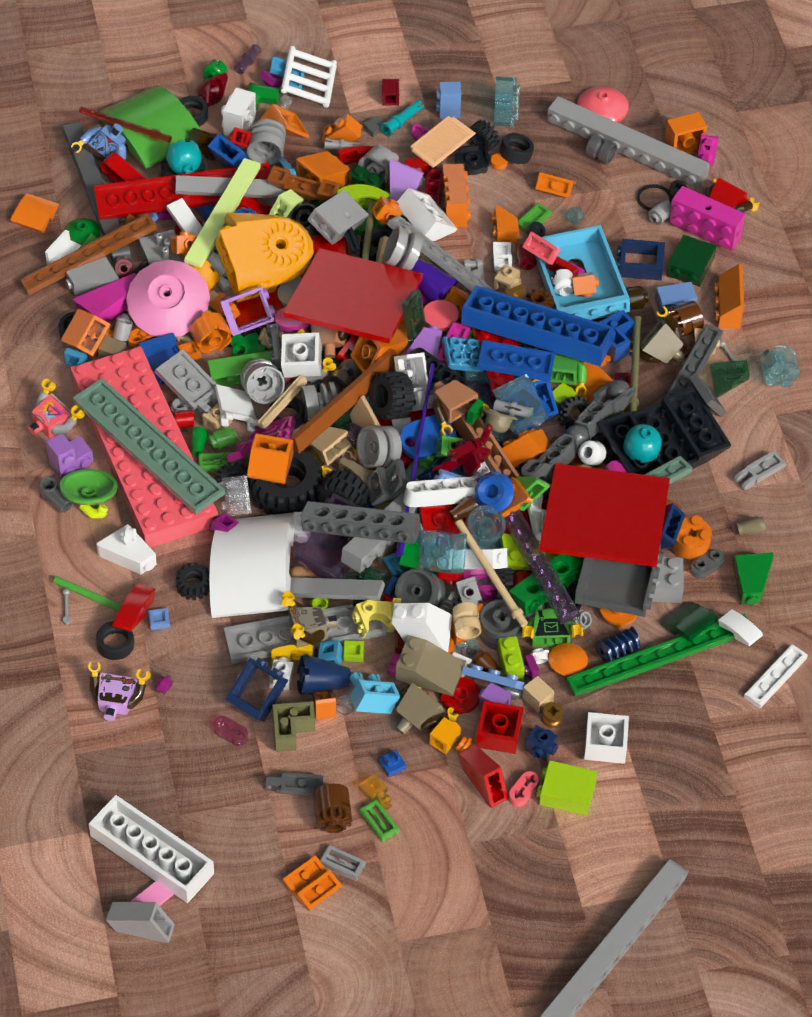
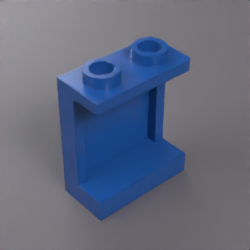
[139,333,180,385]

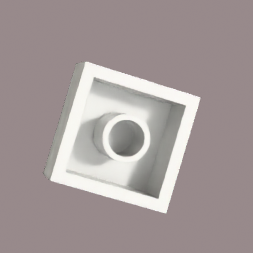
[221,88,256,136]
[281,332,322,378]
[584,712,629,764]

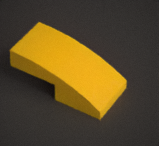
[271,644,313,664]

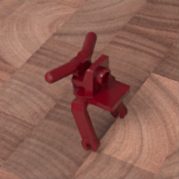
[431,424,492,477]

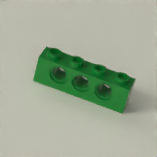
[509,554,582,616]

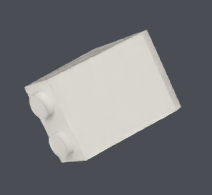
[392,603,452,652]

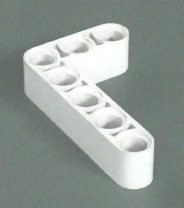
[403,462,490,507]

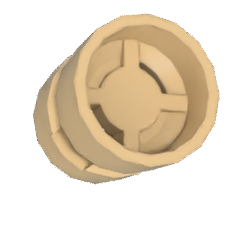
[452,602,481,639]

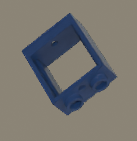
[616,239,665,281]
[225,657,288,722]

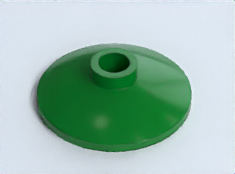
[65,218,100,245]

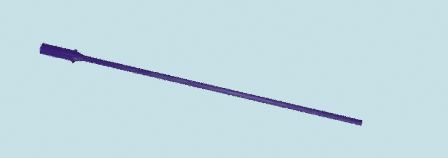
[396,363,435,556]

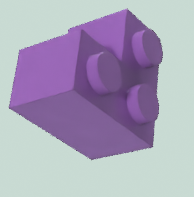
[46,433,93,479]

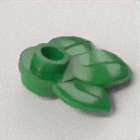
[231,332,266,356]

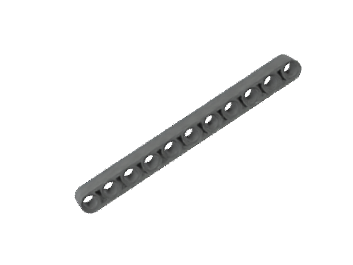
[62,121,131,264]

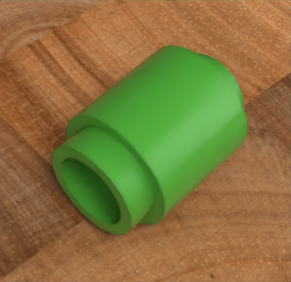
[208,426,238,450]

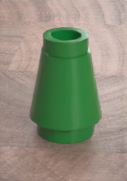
[190,427,208,456]

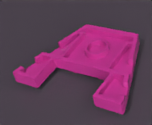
[226,415,296,462]

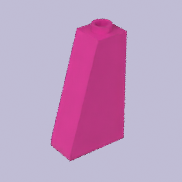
[73,273,137,323]

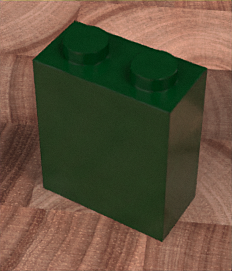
[666,234,717,287]

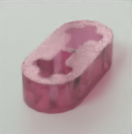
[213,716,248,746]

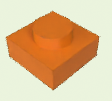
[178,340,202,360]

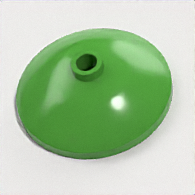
[60,469,118,505]

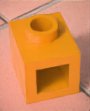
[430,717,461,755]

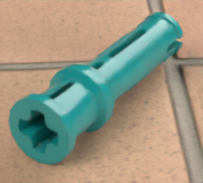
[380,100,424,137]

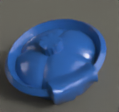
[474,470,514,513]

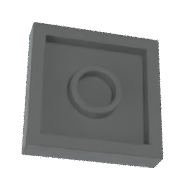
[689,373,727,417]

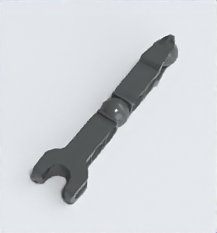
[521,380,636,499]

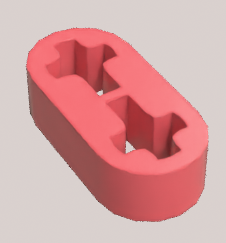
[509,771,539,807]

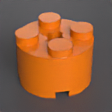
[189,310,232,354]
[671,515,712,562]

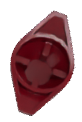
[197,73,228,106]

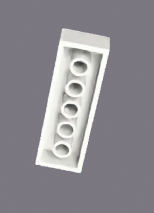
[89,795,214,903]

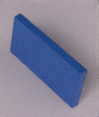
[477,340,555,382]

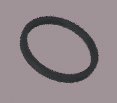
[637,184,672,211]

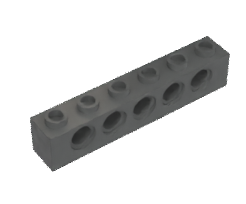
[300,501,421,544]

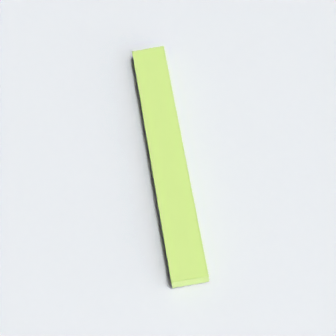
[184,158,261,268]

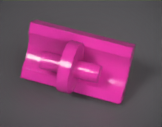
[697,133,719,166]

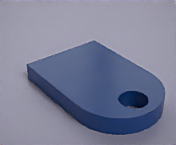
[400,415,457,459]

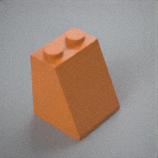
[296,151,351,190]
[350,329,409,372]

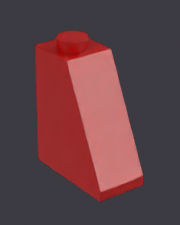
[459,745,508,808]

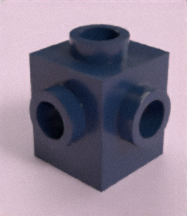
[525,725,559,761]

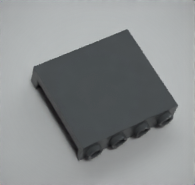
[575,544,664,617]

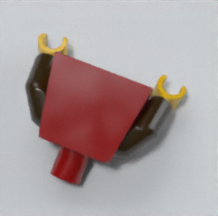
[706,177,760,213]

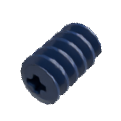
[596,626,640,662]

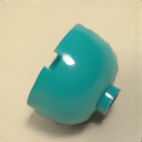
[165,140,202,174]
[623,424,662,463]

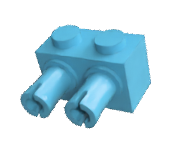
[350,672,400,714]

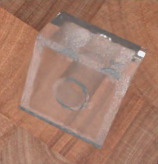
[219,475,251,516]

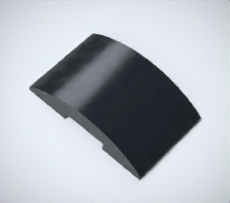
[597,386,731,475]

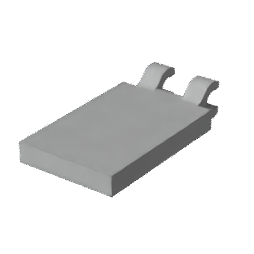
[155,349,219,418]

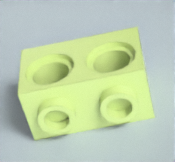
[269,189,304,218]

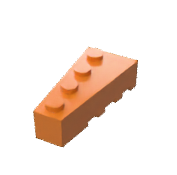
[442,164,471,228]

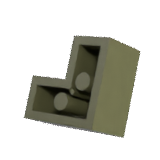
[273,701,315,752]

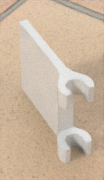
[215,384,259,432]

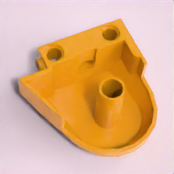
[215,213,314,302]

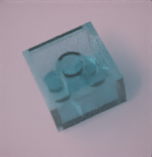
[494,77,520,126]
[418,530,467,574]

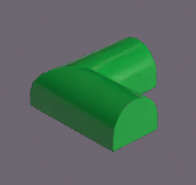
[246,82,282,112]

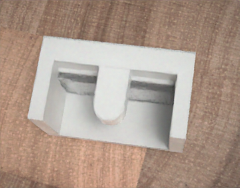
[394,353,428,392]

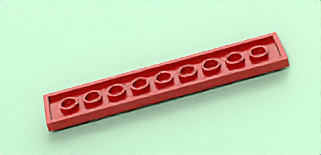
[94,163,271,220]

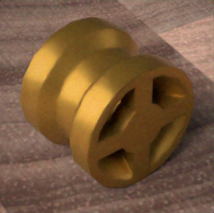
[542,702,563,728]

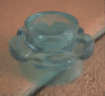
[567,207,584,224]

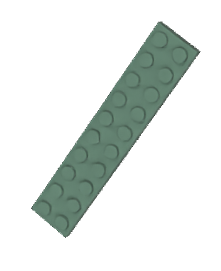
[73,378,225,515]

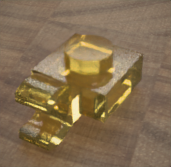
[358,774,392,811]

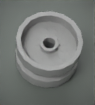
[383,226,423,270]
[356,426,402,468]

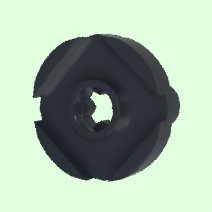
[455,145,490,175]

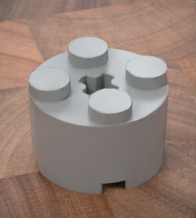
[358,144,399,184]

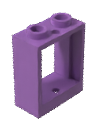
[219,285,276,336]

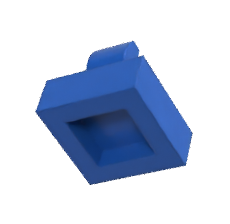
[378,749,406,777]

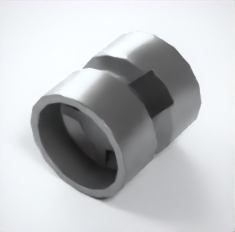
[585,134,618,164]
[328,359,362,393]

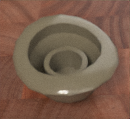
[483,408,518,433]

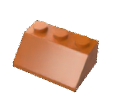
[714,264,744,329]

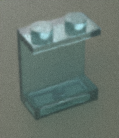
[493,374,548,434]

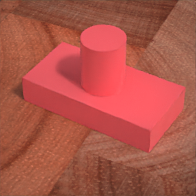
[522,231,561,265]

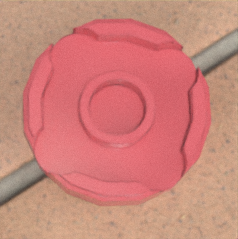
[422,300,459,332]

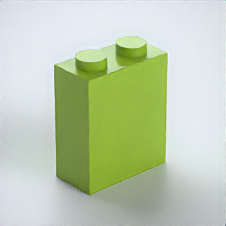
[537,760,598,816]

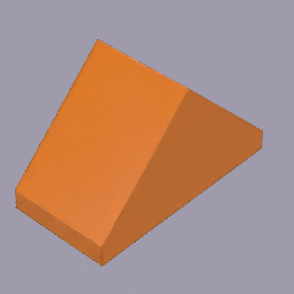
[312,690,336,720]

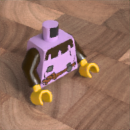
[88,662,151,721]

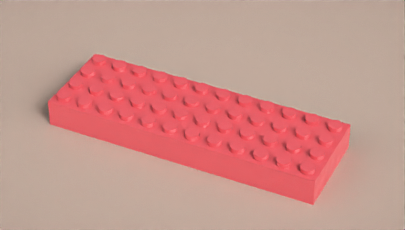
[70,346,218,548]

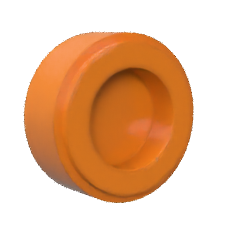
[490,153,508,170]

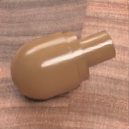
[289,566,317,578]

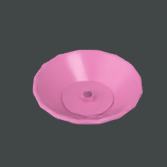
[126,260,210,337]

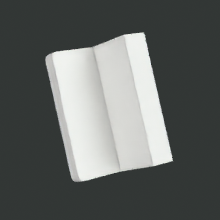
[45,230,81,265]

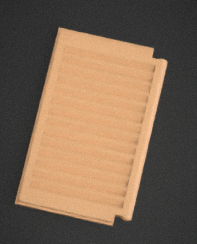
[410,116,476,168]

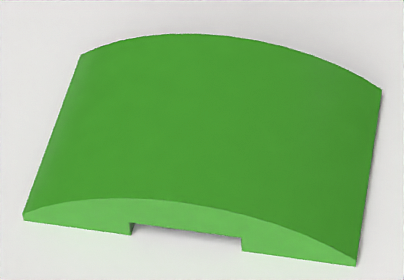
[95,85,201,169]

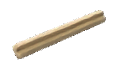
[257,375,307,429]

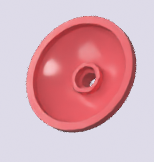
[577,86,628,122]

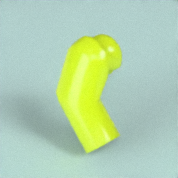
[79,504,108,519]

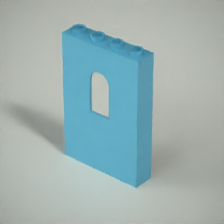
[535,225,630,320]

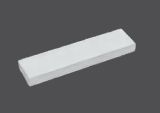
[744,644,808,709]

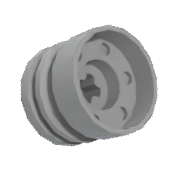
[247,119,286,165]
[240,358,285,404]
[301,382,339,423]

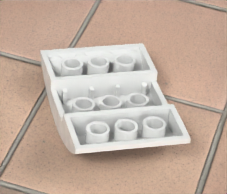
[209,513,295,618]

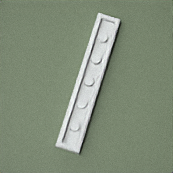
[167,198,231,292]

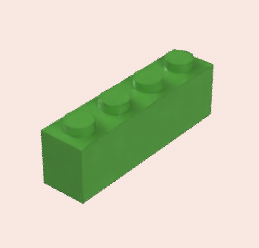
[208,350,283,387]

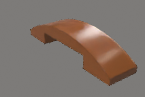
[267,166,340,200]

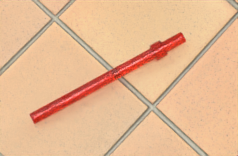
[79,106,172,143]

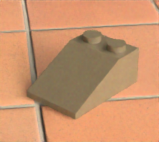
[395,635,465,697]

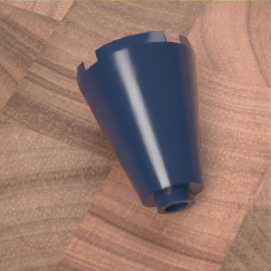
[297,654,353,695]

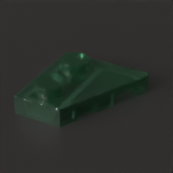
[710,360,750,398]

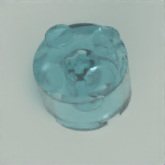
[760,346,800,387]
[464,505,506,548]

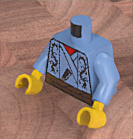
[71,124,126,176]

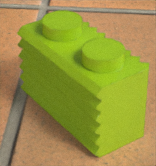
[497,636,525,682]

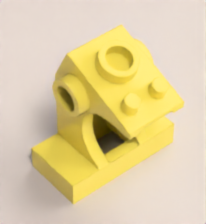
[352,598,401,638]

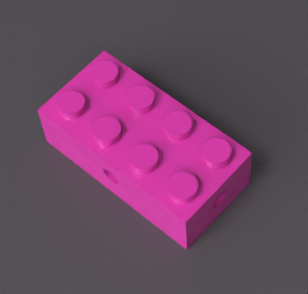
[669,186,745,251]

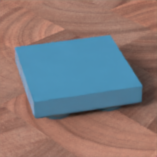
[442,336,483,372]

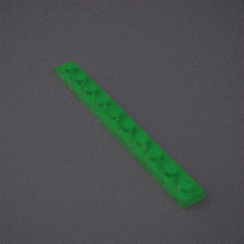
[566,614,747,697]

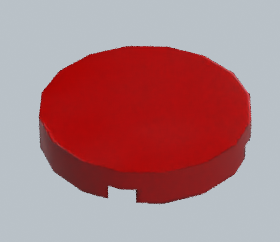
[440,677,480,714]

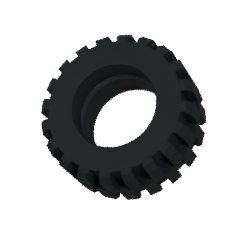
[250,447,323,515]

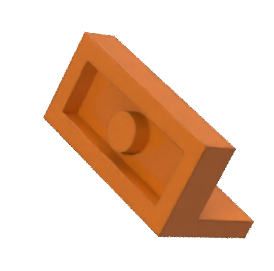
[535,172,576,198]

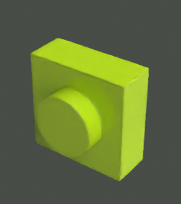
[344,640,364,662]

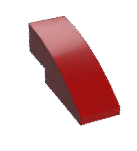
[113,583,155,632]

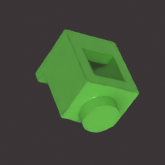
[436,435,463,458]

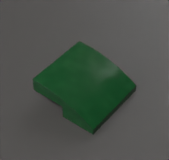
[661,601,717,641]

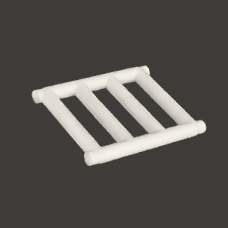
[281,46,337,108]

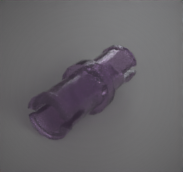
[234,44,261,74]

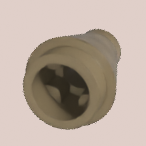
[737,516,766,535]

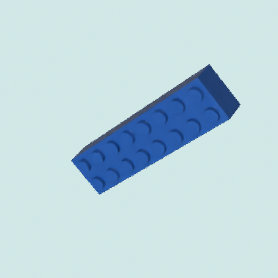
[461,285,615,366]

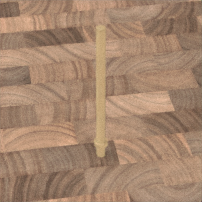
[455,520,528,627]

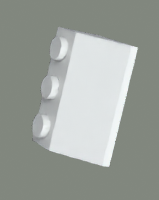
[397,188,457,241]

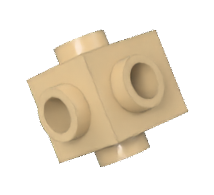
[494,264,521,293]

